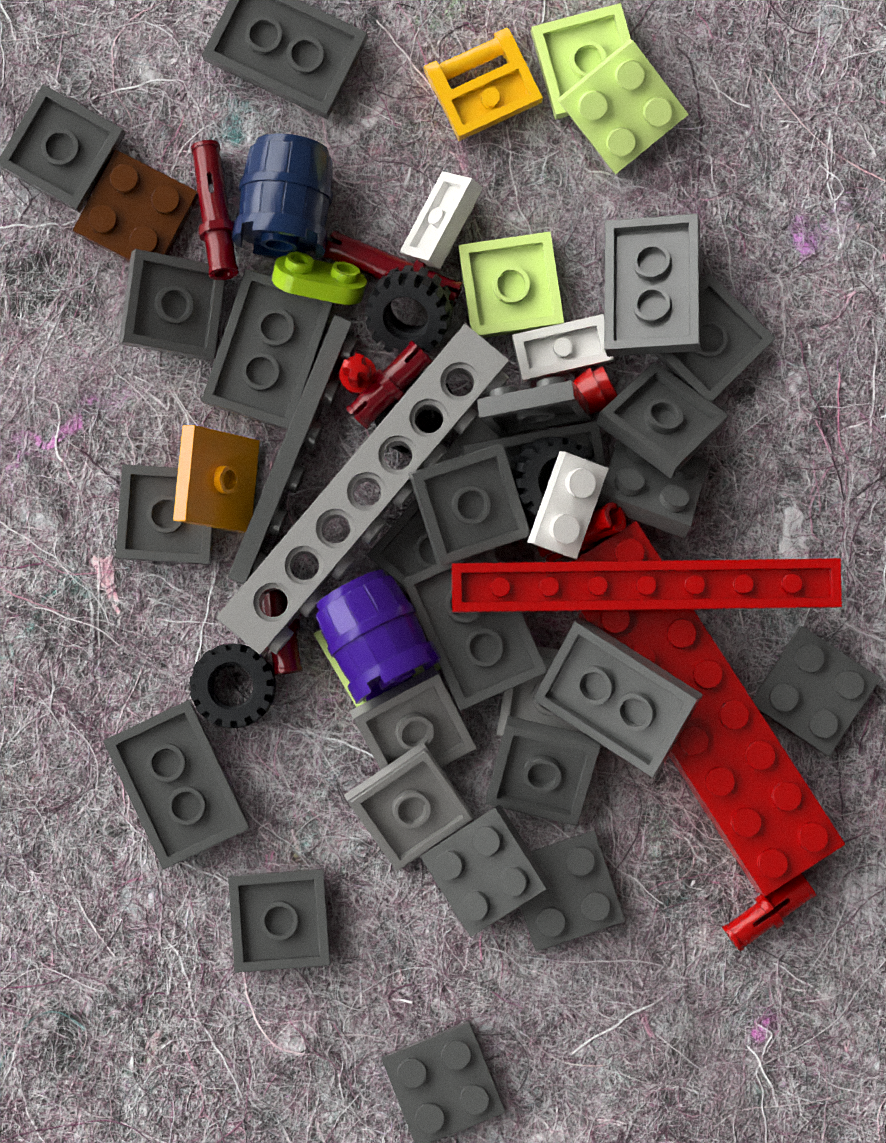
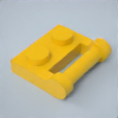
[423,27,543,141]

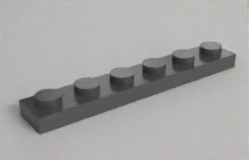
[228,315,359,585]

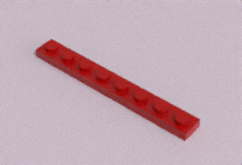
[452,558,842,613]

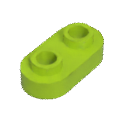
[271,252,367,305]

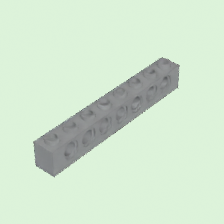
[216,324,510,656]

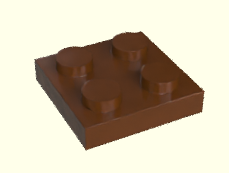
[72,150,199,262]

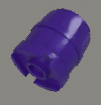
[315,570,441,704]

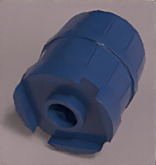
[232,133,333,259]

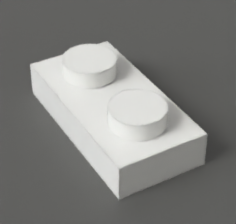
[400,171,483,269]
[512,314,614,383]
[528,451,609,559]

